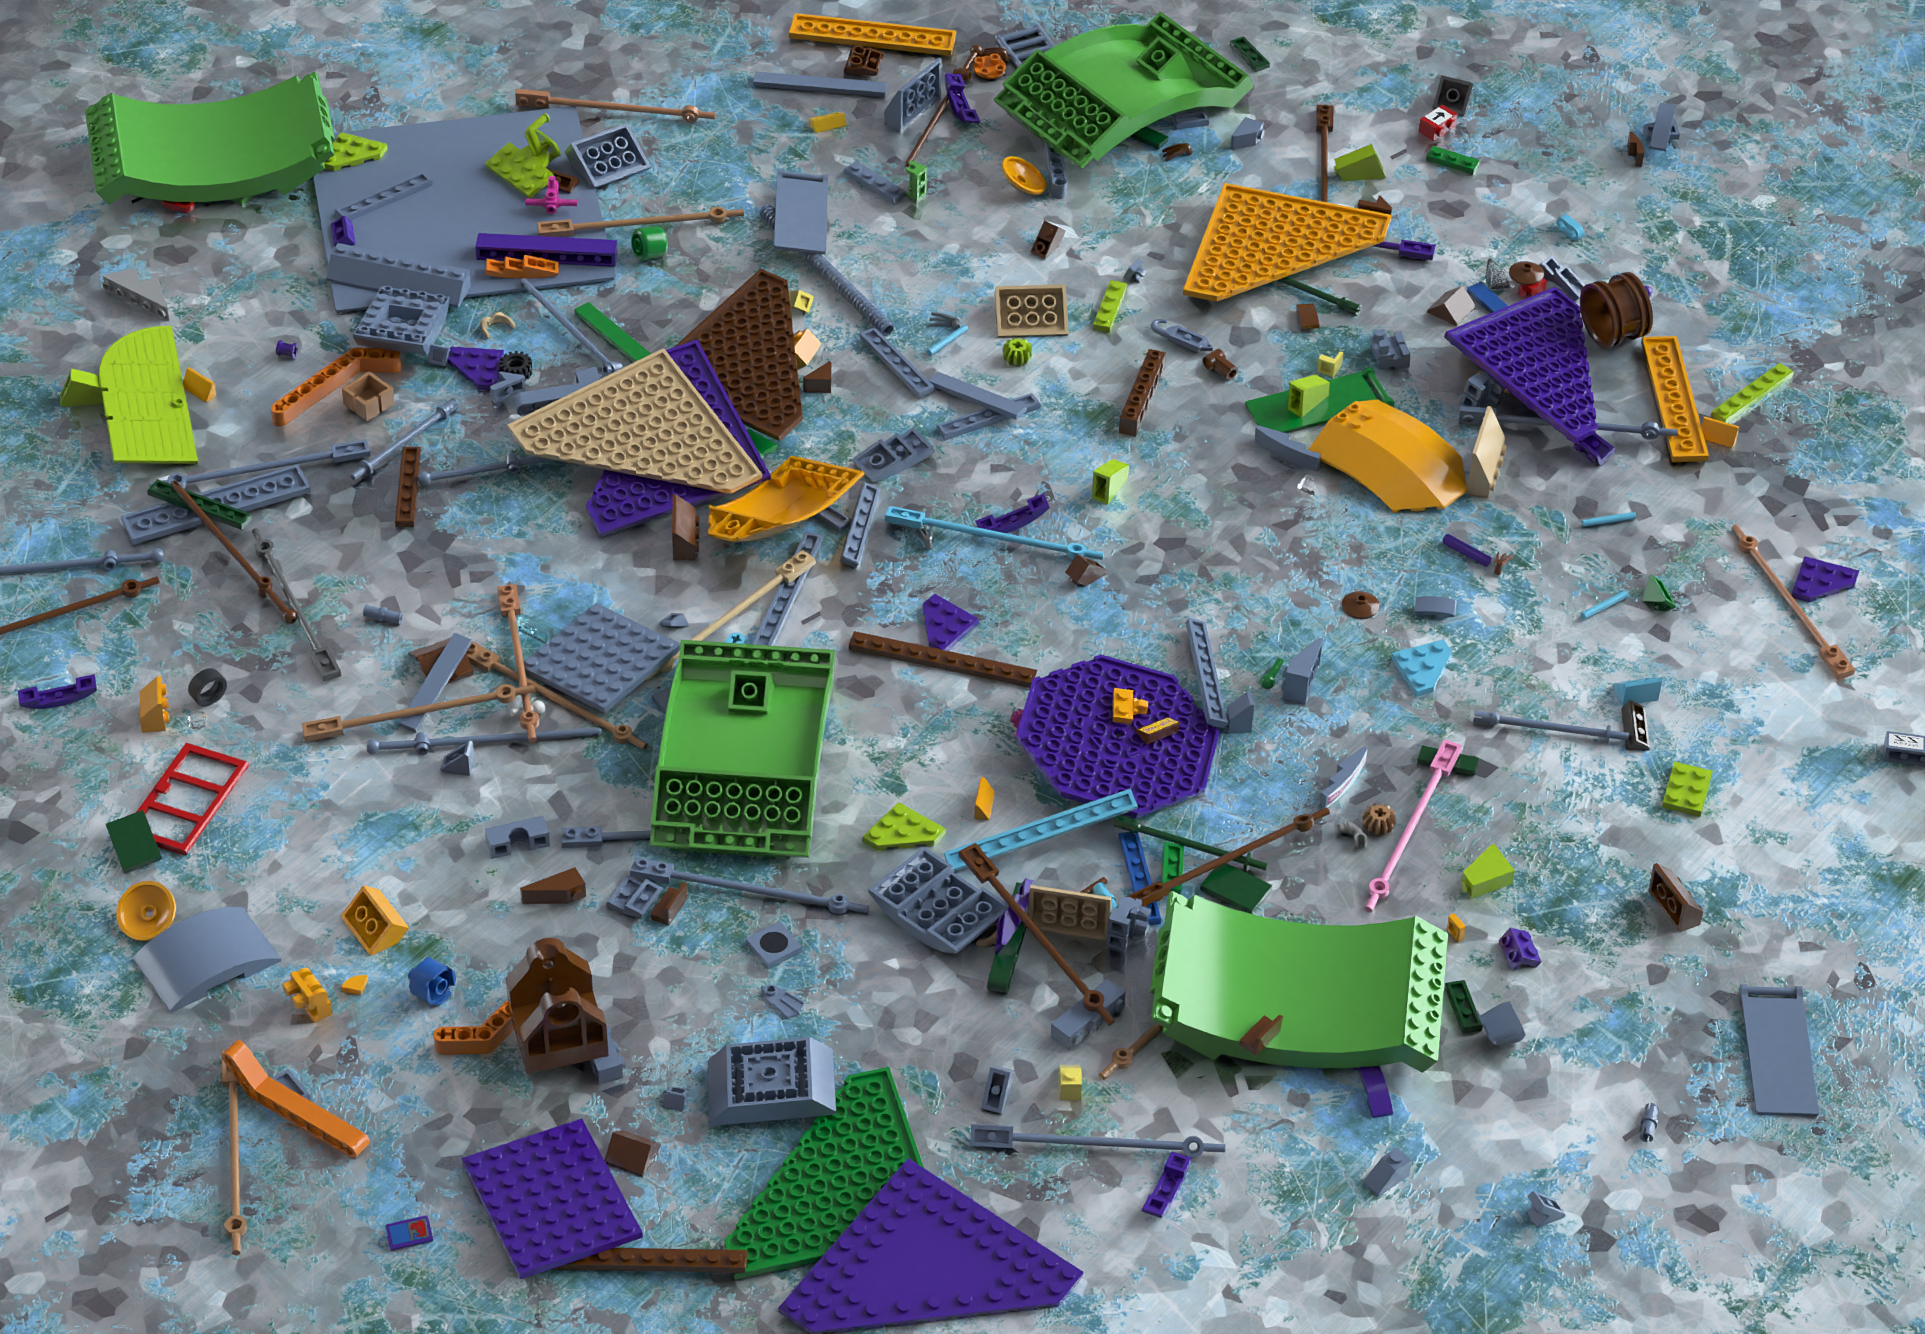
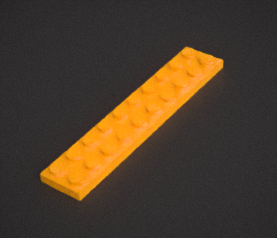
[789,13,956,56]
[1641,336,1709,462]

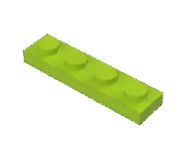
[1093,280,1127,333]

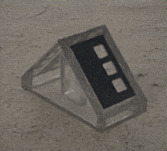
[1485,258,1516,290]

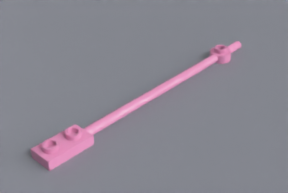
[1364,739,1462,912]

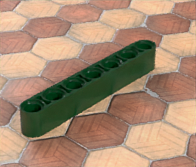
[987,882,1029,993]

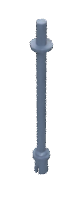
[350,398,459,480]
[1473,710,1629,743]

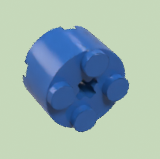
[408,957,456,1006]

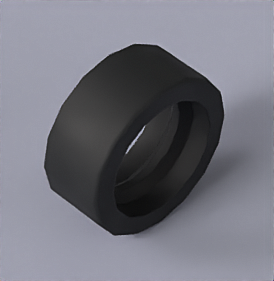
[188,668,227,706]

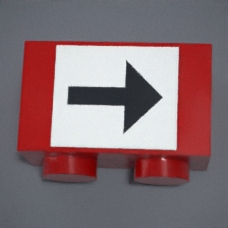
[1418,105,1457,141]

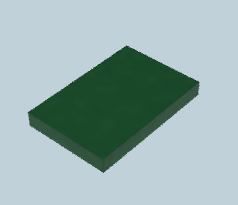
[105,810,162,874]
[1200,863,1273,914]

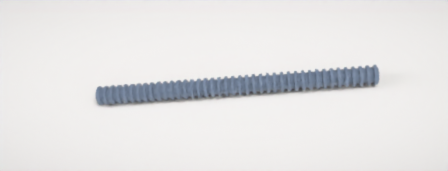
[759,204,894,336]

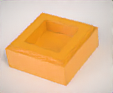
[1446,913,1466,942]

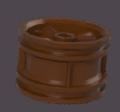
[1580,272,1653,349]

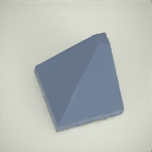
[659,613,688,626]

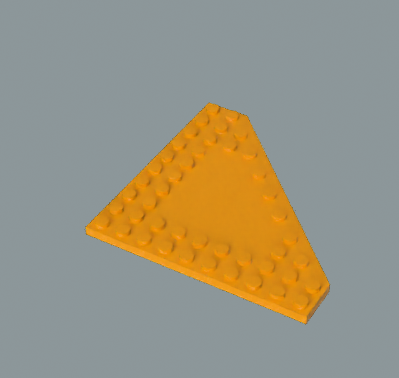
[1183,183,1392,302]

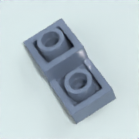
[1414,596,1457,619]

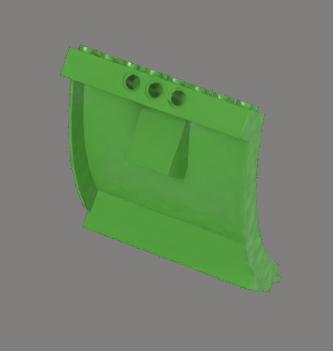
[993,11,1254,169]
[85,72,335,205]
[650,640,836,858]
[1150,891,1448,1073]

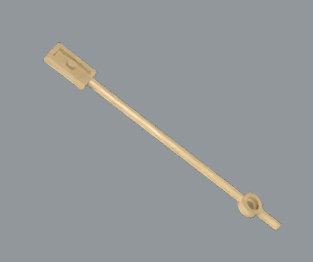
[644,550,816,682]

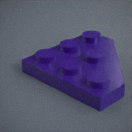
[448,347,504,390]
[1791,556,1859,602]
[923,594,979,651]

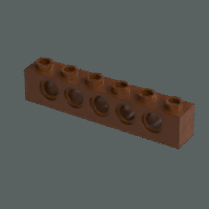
[1119,349,1166,437]

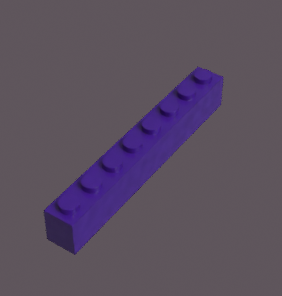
[475,233,618,267]

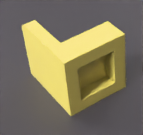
[789,290,814,313]
[1317,352,1343,377]

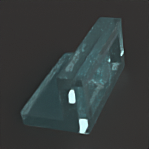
[518,613,562,644]

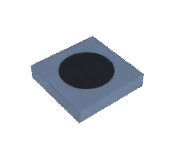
[746,921,802,969]

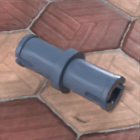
[363,604,403,625]
[1640,1103,1659,1142]

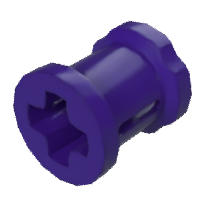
[276,340,298,359]

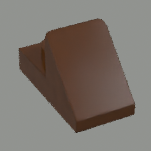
[1358,195,1392,215]

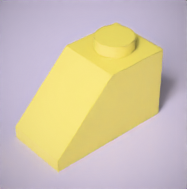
[1059,1065,1082,1100]

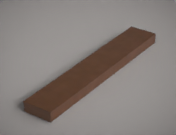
[395,447,421,527]

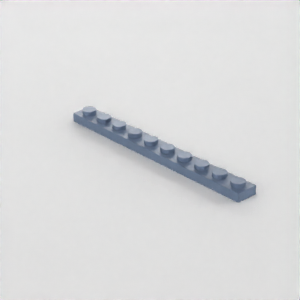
[752,531,823,646]

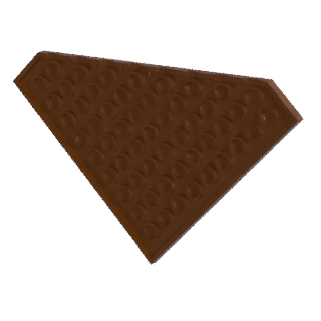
[674,268,803,442]

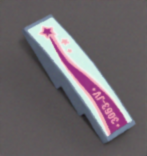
[1319,746,1368,808]

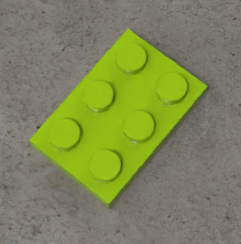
[1662,762,1713,817]

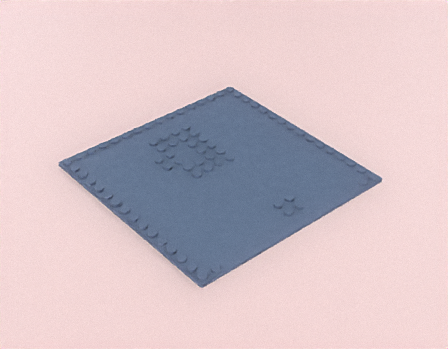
[313,106,616,313]

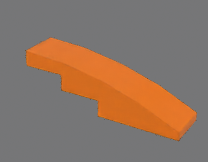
[485,255,559,279]

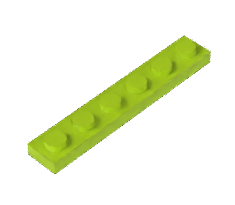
[1711,363,1794,423]

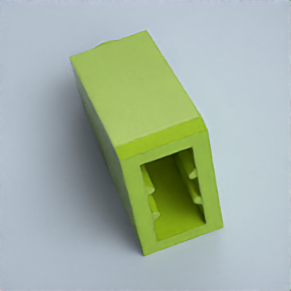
[1334,144,1386,181]
[60,368,107,407]
[1288,374,1330,417]
[1092,459,1129,504]
[1460,844,1515,899]

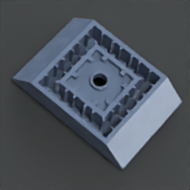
[353,286,450,356]
[708,1037,836,1126]

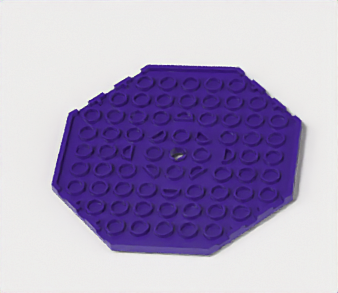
[1015,654,1220,818]

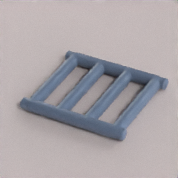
[995,24,1055,68]

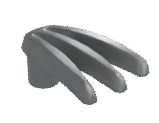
[929,312,960,330]
[916,526,933,549]

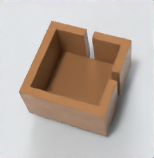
[342,371,395,421]

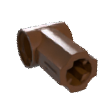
[1202,349,1238,380]

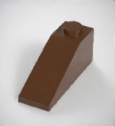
[520,867,586,904]

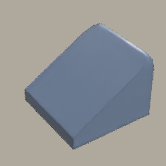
[663,1086,690,1111]

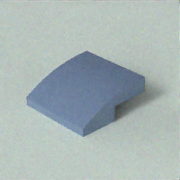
[606,875,663,917]

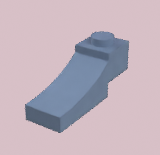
[1539,255,1585,300]

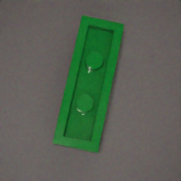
[1426,146,1480,175]
[1161,841,1184,895]

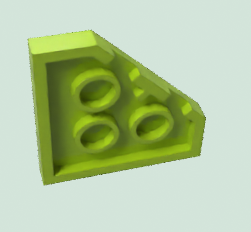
[324,132,388,171]
[862,802,946,851]

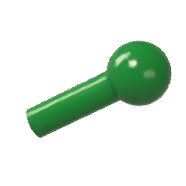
[1260,658,1284,689]

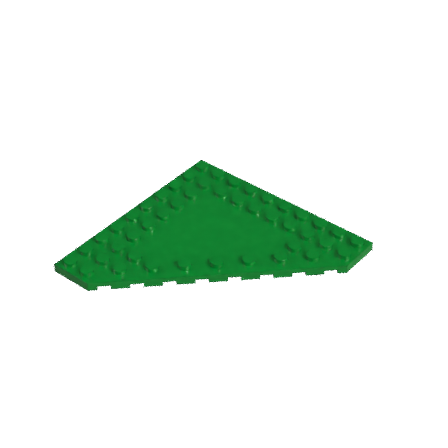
[724,1067,924,1280]

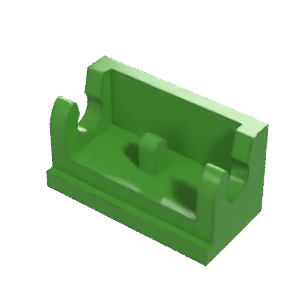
[905,160,927,202]

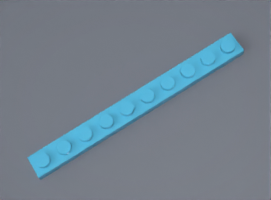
[944,789,1138,872]

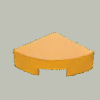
[341,975,368,995]

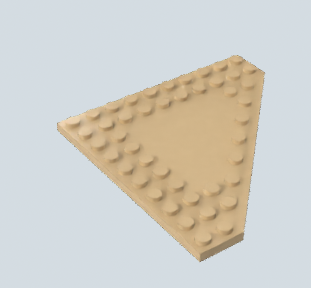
[507,348,762,494]

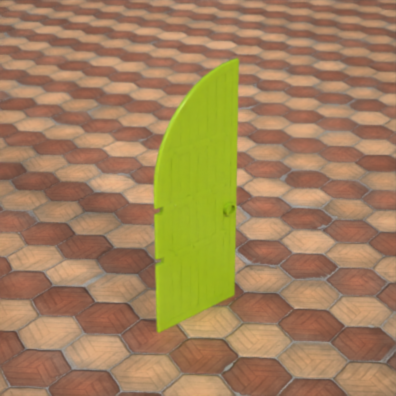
[99,326,198,464]

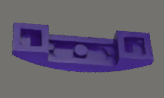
[945,73,980,124]
[975,493,1050,533]
[18,674,97,709]
[1354,1065,1393,1118]
[1142,1152,1192,1218]

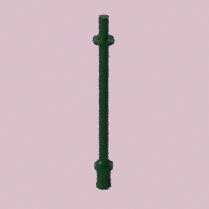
[1277,277,1361,315]
[1114,815,1268,871]

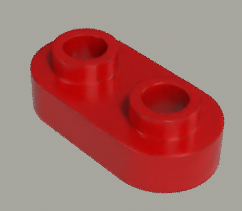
[162,200,195,213]

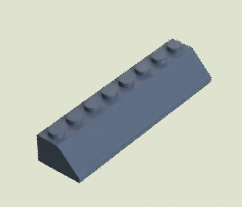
[326,243,471,308]

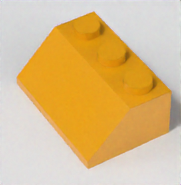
[340,885,409,955]

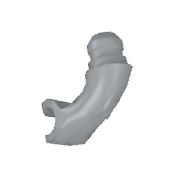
[1337,821,1367,848]

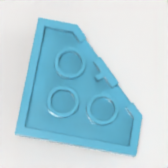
[1392,639,1452,697]

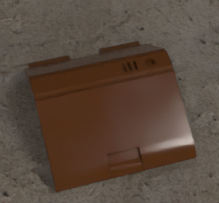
[408,638,474,684]

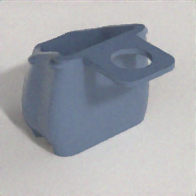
[1476,1001,1526,1047]

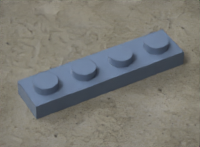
[844,161,906,204]

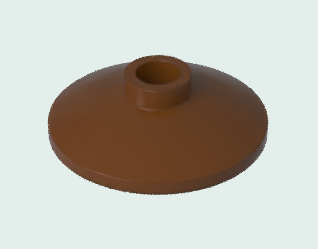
[1509,261,1544,285]
[1342,591,1380,619]

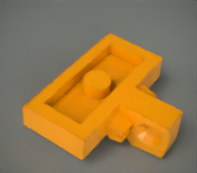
[1113,688,1148,724]

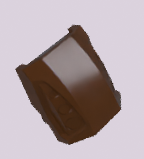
[843,45,884,76]

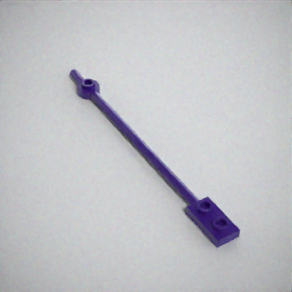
[1372,239,1436,261]

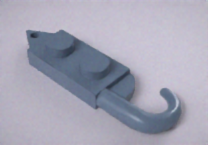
[1151,319,1213,353]

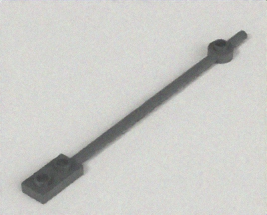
[252,528,341,682]

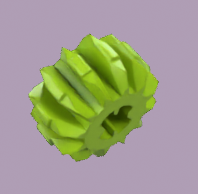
[1002,338,1033,366]

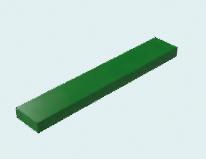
[574,302,651,363]

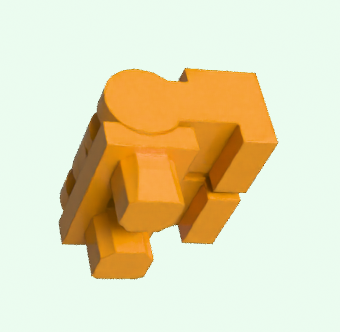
[282,968,332,1023]

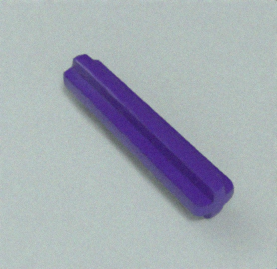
[1442,534,1492,567]

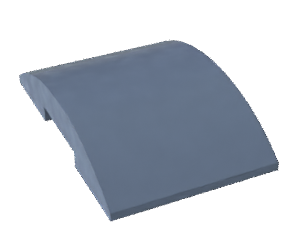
[868,847,1008,953]
[133,907,281,1013]

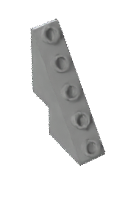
[102,268,169,321]

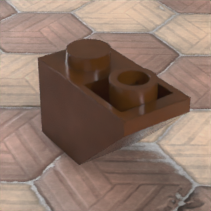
[1030,221,1066,259]

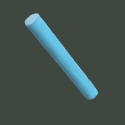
[927,325,968,356]
[1581,512,1636,527]
[1581,591,1628,619]

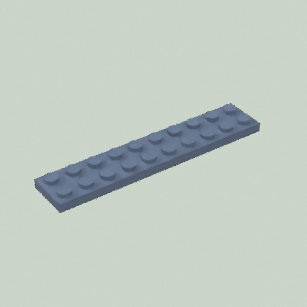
[121,464,311,545]

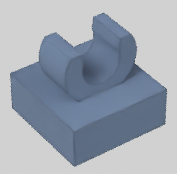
[1123,259,1146,283]
[428,344,450,366]

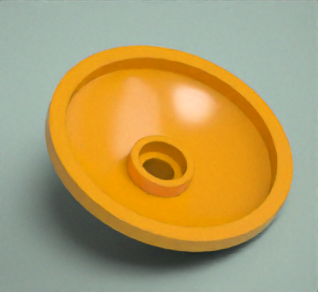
[1001,156,1047,195]
[116,881,176,941]

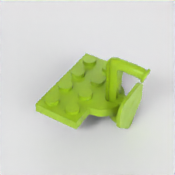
[485,113,561,199]

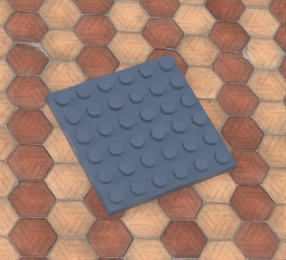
[523,603,680,713]

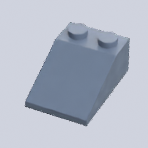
[1281,638,1323,704]

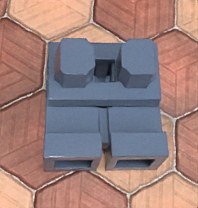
[1369,329,1410,370]
[1459,370,1506,407]
[1106,897,1151,951]

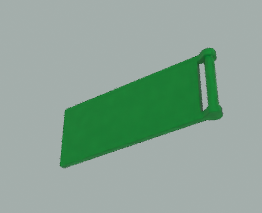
[1245,367,1395,433]

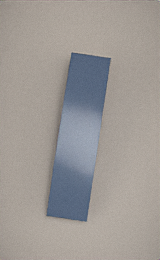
[1254,425,1321,472]

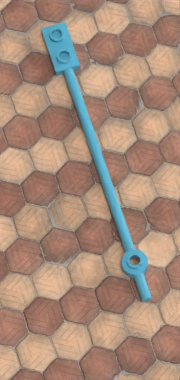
[885,506,1104,560]

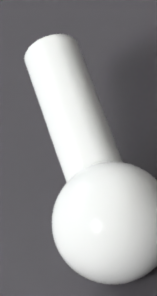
[510,700,545,717]

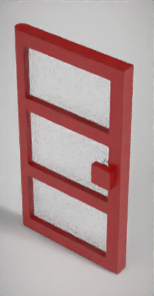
[136,743,249,856]

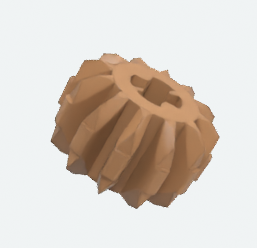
[1362,803,1396,836]

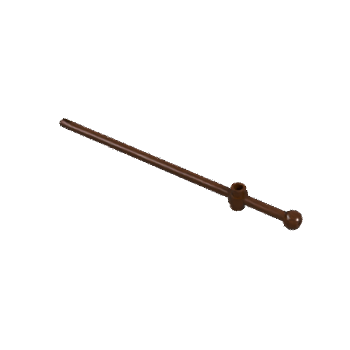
[905,44,983,167]
[170,480,297,624]

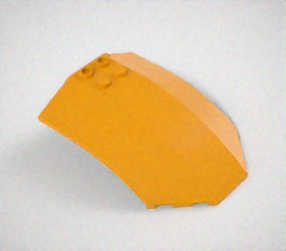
[1308,400,1467,513]
[708,455,864,542]

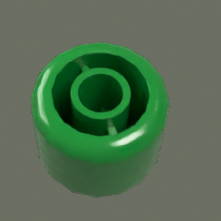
[631,226,668,261]

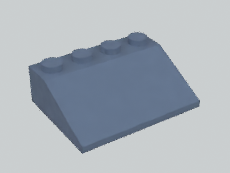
[884,58,941,132]
[565,123,651,188]

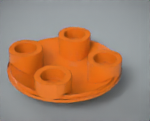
[973,54,1006,79]

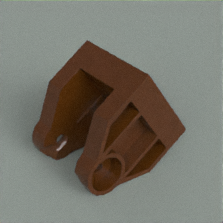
[506,938,609,1074]

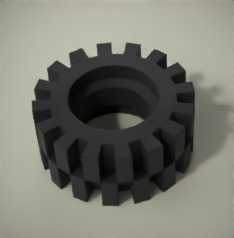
[499,351,532,381]

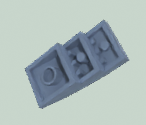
[852,427,935,482]

